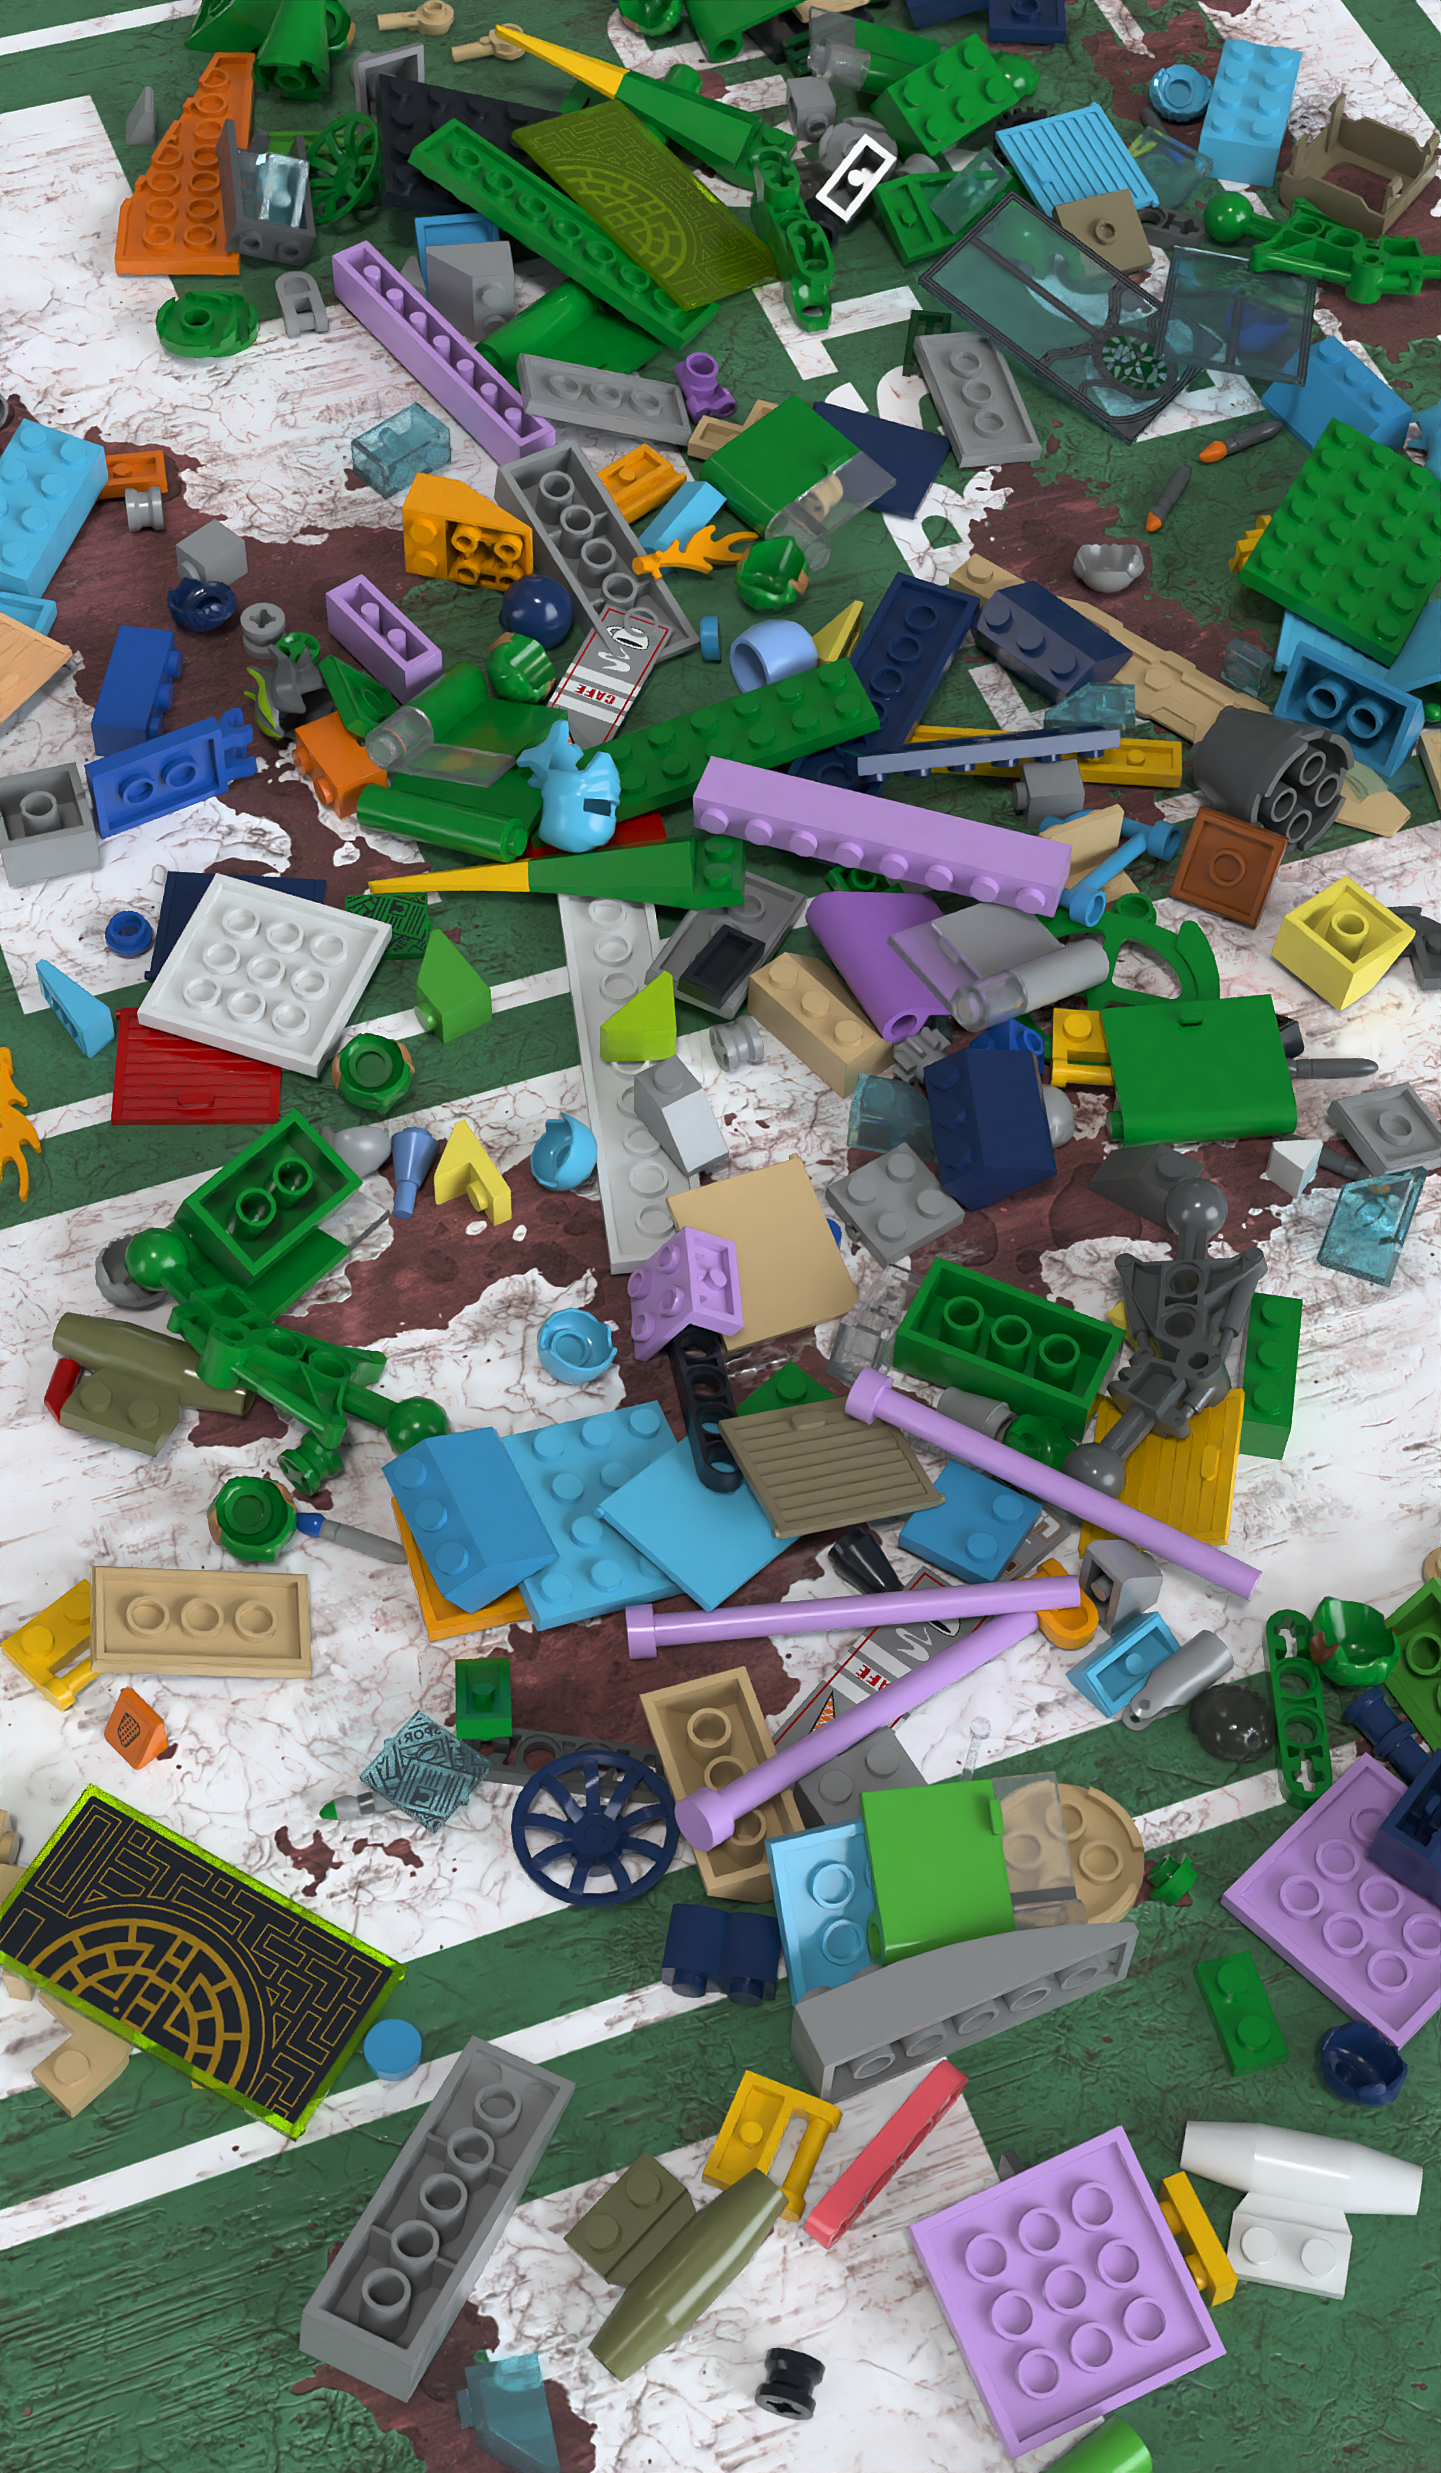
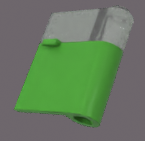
[858,1772,1087,1967]

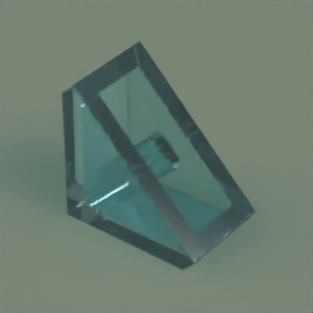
[929,147,1013,234]

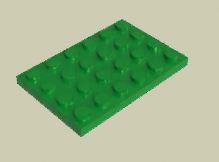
[1236,417,1441,667]

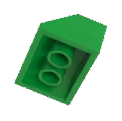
[184,0,281,53]

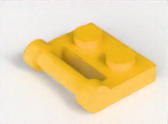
[1050,1008,1114,1088]
[0,1578,103,1712]
[701,2070,843,2222]

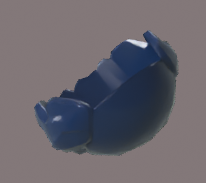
[167,577,237,633]
[1318,2020,1408,2107]

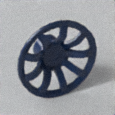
[511,1750,680,1907]

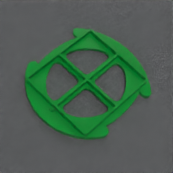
[984,906,1220,1067]

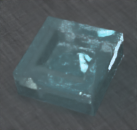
[1221,636,1273,699]

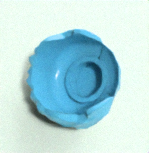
[1149,65,1213,123]

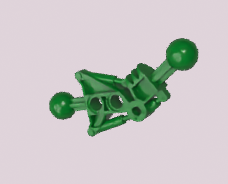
[1203,190,1441,304]
[124,1227,450,1456]

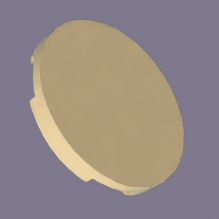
[1000,1780,1144,1930]

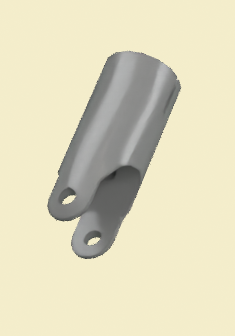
[1122,1630,1234,1731]

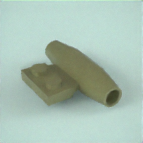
[52,1312,257,1458]
[563,2151,789,2383]

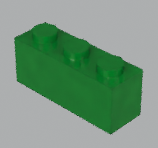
[1237,1292,1303,1460]

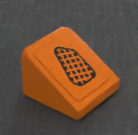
[104,1686,168,1770]

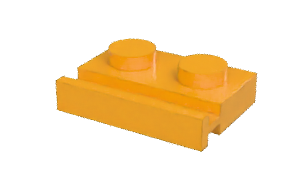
[597,443,687,524]

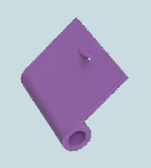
[805,891,1006,1043]

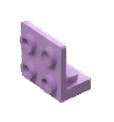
[627,1226,744,1362]

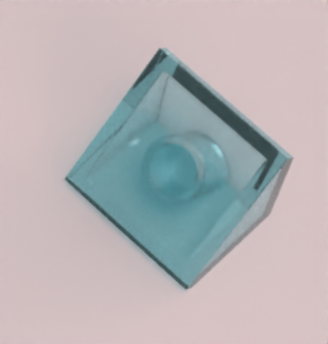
[1316,1166,1428,1288]

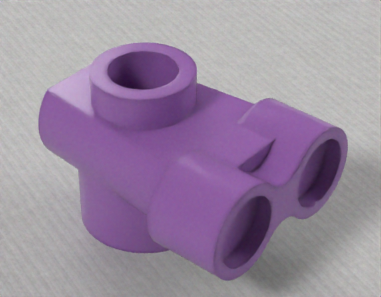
[674,352,738,424]

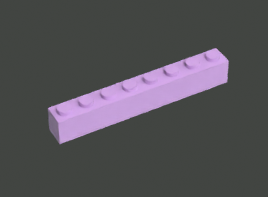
[332,240,556,466]
[693,756,1072,918]

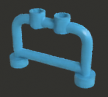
[1038,809,1182,927]

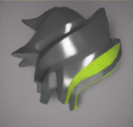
[244,643,335,741]

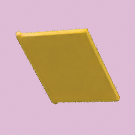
[1078,1388,1245,1559]

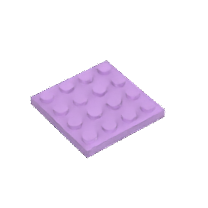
[1220,1752,1441,2052]
[905,2125,1227,2459]

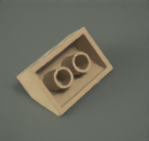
[747,952,898,1099]

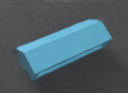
[638,481,727,578]

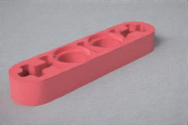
[803,2059,969,2250]

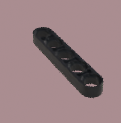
[666,1324,744,1493]

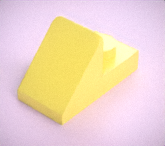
[434,1119,512,1226]

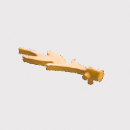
[632,525,759,581]
[0,1047,42,1202]

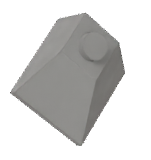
[354,42,425,139]

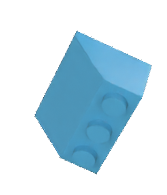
[1260,335,1413,452]
[1272,641,1425,779]
[381,1426,560,1615]

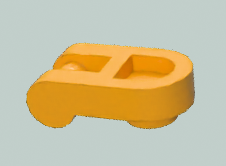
[1015,1558,1099,1649]

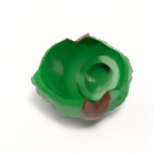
[1308,1596,1402,1689]

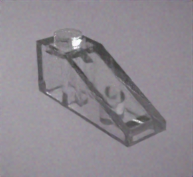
[825,1263,925,1388]

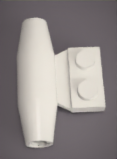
[1180,2121,1423,2300]

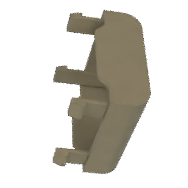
[1279,92,1440,239]

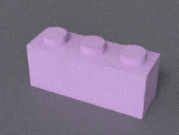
[325,574,443,705]

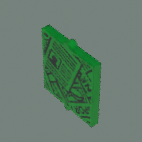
[345,893,433,960]

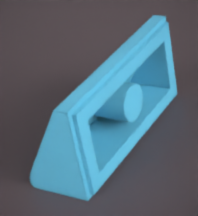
[1065,1611,1181,1718]

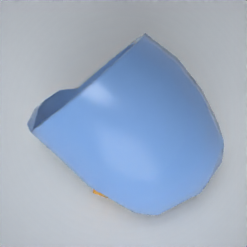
[730,619,819,694]

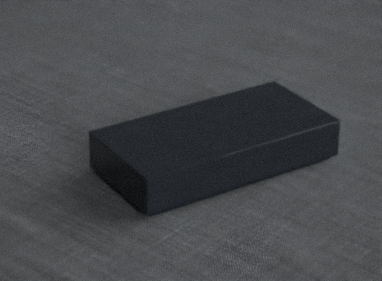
[677,924,766,1010]

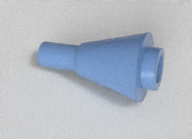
[391,1127,440,1219]

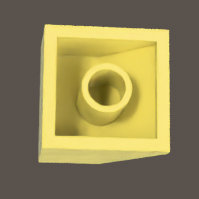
[1271,875,1416,1012]

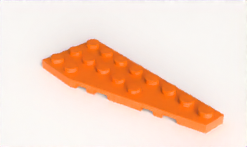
[114,52,256,276]

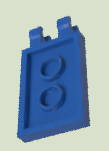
[84,708,257,840]

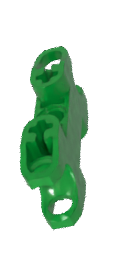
[750,145,835,332]

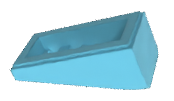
[35,959,115,1059]

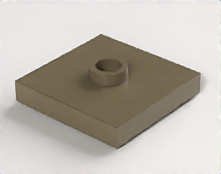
[1051,188,1155,286]

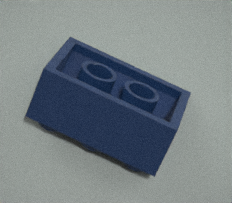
[970,580,1133,719]
[923,1048,1057,1212]

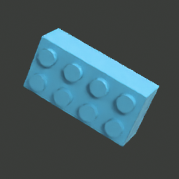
[1194,39,1303,188]
[0,418,109,598]

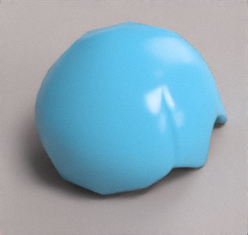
[530,1112,597,1191]
[536,1307,618,1385]

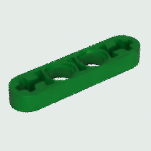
[1262,1609,1333,1811]

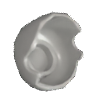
[316,1125,391,1177]

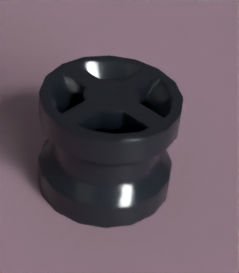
[754,2348,825,2420]

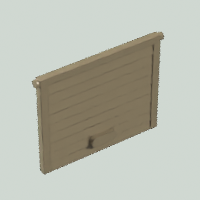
[717,1396,946,1540]

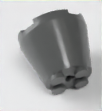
[1187,705,1354,854]

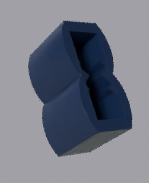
[661,1904,783,2006]

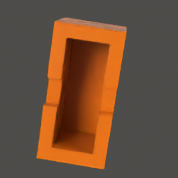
[292,711,388,819]

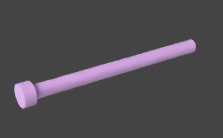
[845,1366,1263,1600]
[625,1574,1081,1660]
[675,1611,1039,1852]

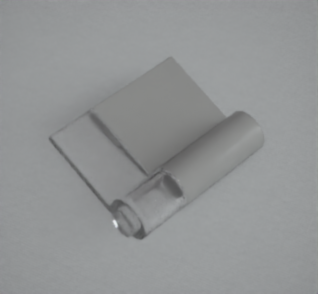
[887,902,1109,1032]

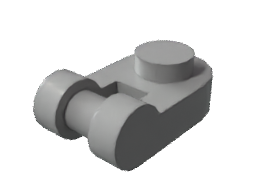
[275,271,329,338]

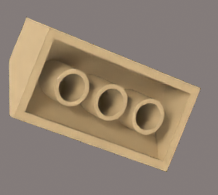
[639,1666,805,1904]

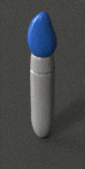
[296,1512,407,1563]

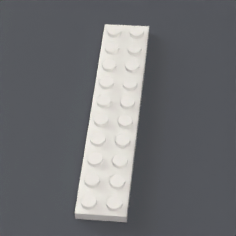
[556,894,700,1275]

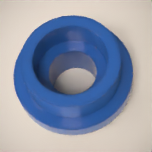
[105,911,153,956]

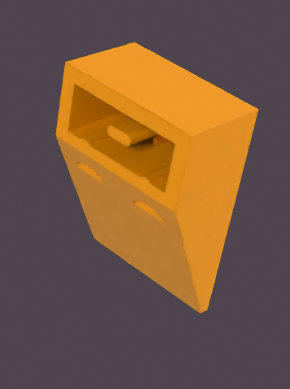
[402,472,533,592]

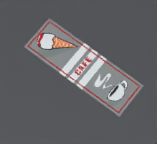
[534,603,675,751]
[772,1565,996,1764]

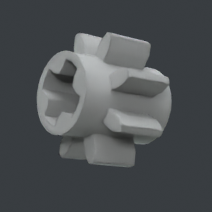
[892,1027,951,1086]

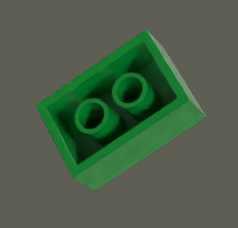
[870,32,1020,161]
[173,1108,364,1291]

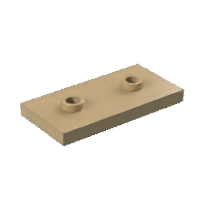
[90,1566,312,1679]

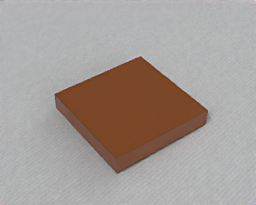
[1169,806,1290,927]

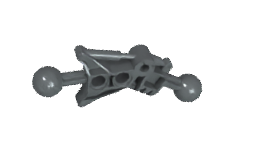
[1060,1177,1268,1499]

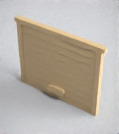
[665,1153,864,1354]

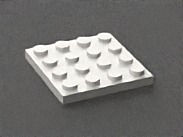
[137,873,392,1078]

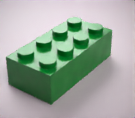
[892,1256,1126,1443]

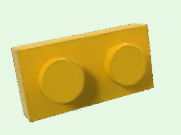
[1157,2171,1238,2307]

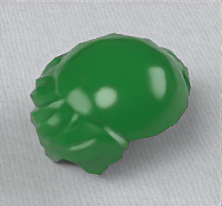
[991,51,1040,99]
[1002,1414,1077,1472]

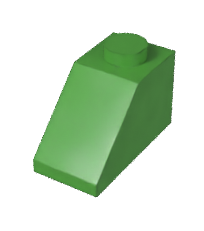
[414,928,492,1045]

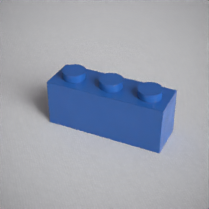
[91,625,183,757]

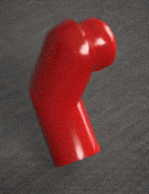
[43,1358,82,1429]

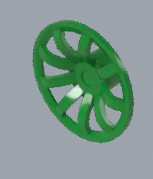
[306,112,380,226]

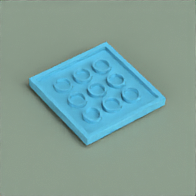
[500,1400,686,1632]

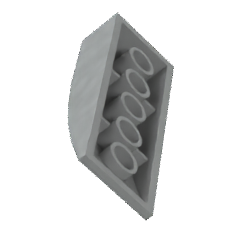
[494,438,701,664]
[789,1922,1139,2105]
[299,2035,576,2403]

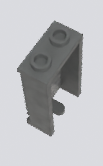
[215,118,316,267]

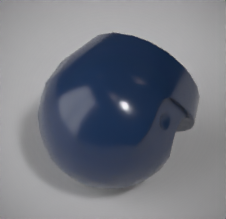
[498,573,573,651]

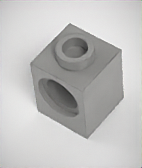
[785,75,836,141]

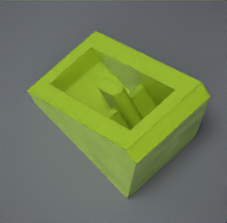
[600,970,677,1062]

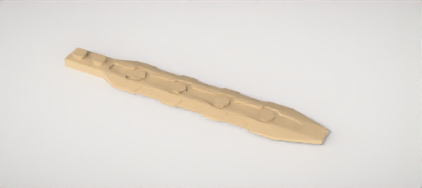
[948,553,1411,838]

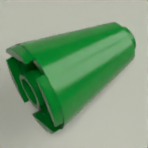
[251,0,330,101]

